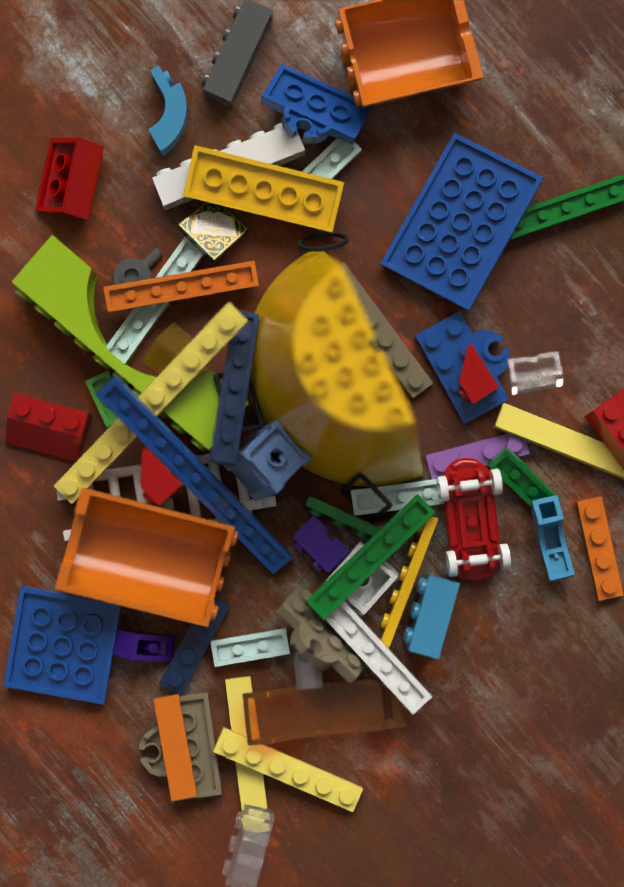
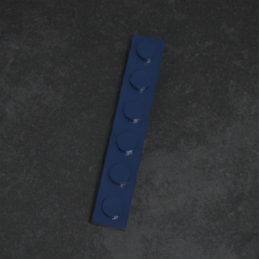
[209,311,260,467]

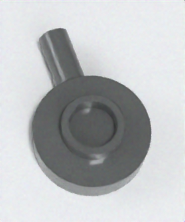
[113,248,163,285]

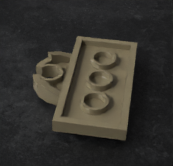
[276,585,366,684]
[139,692,222,802]

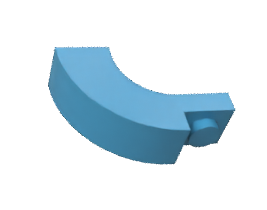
[148,65,188,156]
[531,495,575,583]

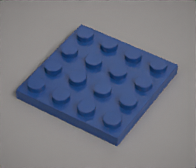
[3,585,122,705]

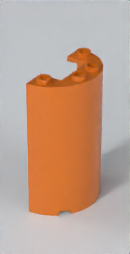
[55,487,238,627]

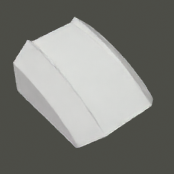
[324,540,399,616]

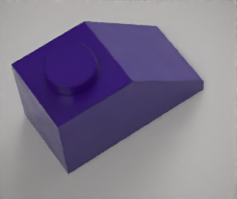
[113,629,175,662]

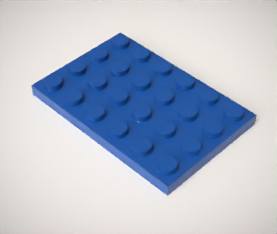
[380,133,544,312]

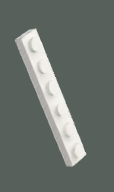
[325,601,432,714]

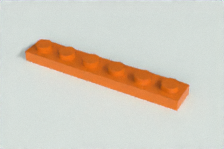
[103,261,259,313]

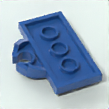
[260,64,372,145]
[415,311,510,424]

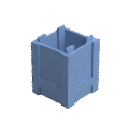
[222,420,312,501]

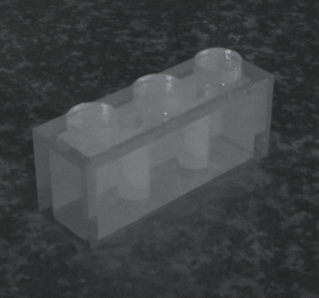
[222,804,274,887]

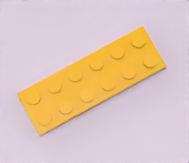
[183,145,344,232]

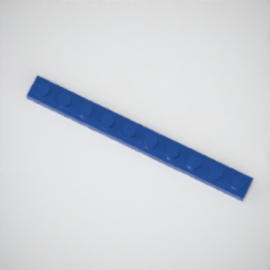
[96,375,292,574]

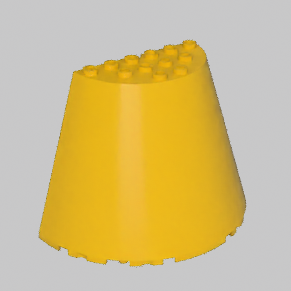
[248,251,424,487]

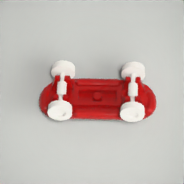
[437,458,511,582]

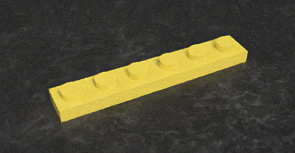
[213,727,363,812]

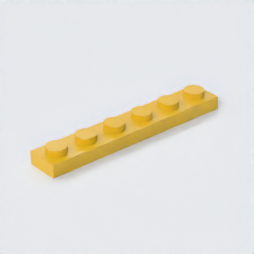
[379,516,438,649]

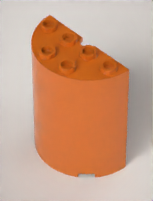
[335,0,484,108]

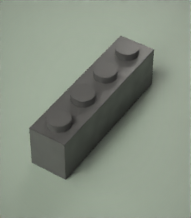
[201,0,273,108]

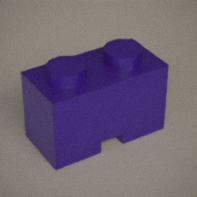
[292,515,350,573]

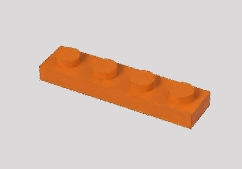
[575,496,624,601]

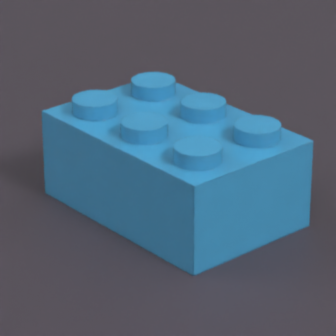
[402,573,460,659]

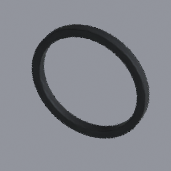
[298,233,349,252]

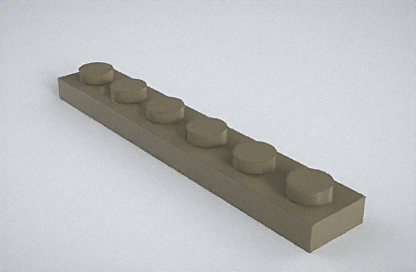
[340,261,433,399]

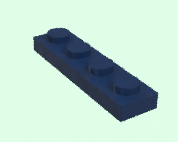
[159,597,230,696]

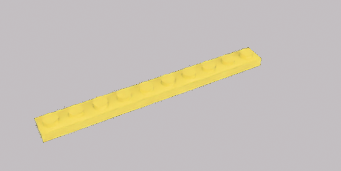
[54,303,248,504]

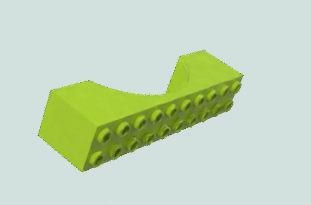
[12,235,251,451]

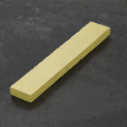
[494,403,624,479]
[225,676,270,833]

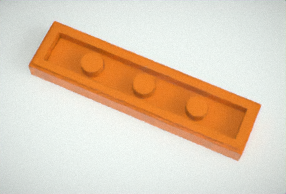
[153,694,198,801]

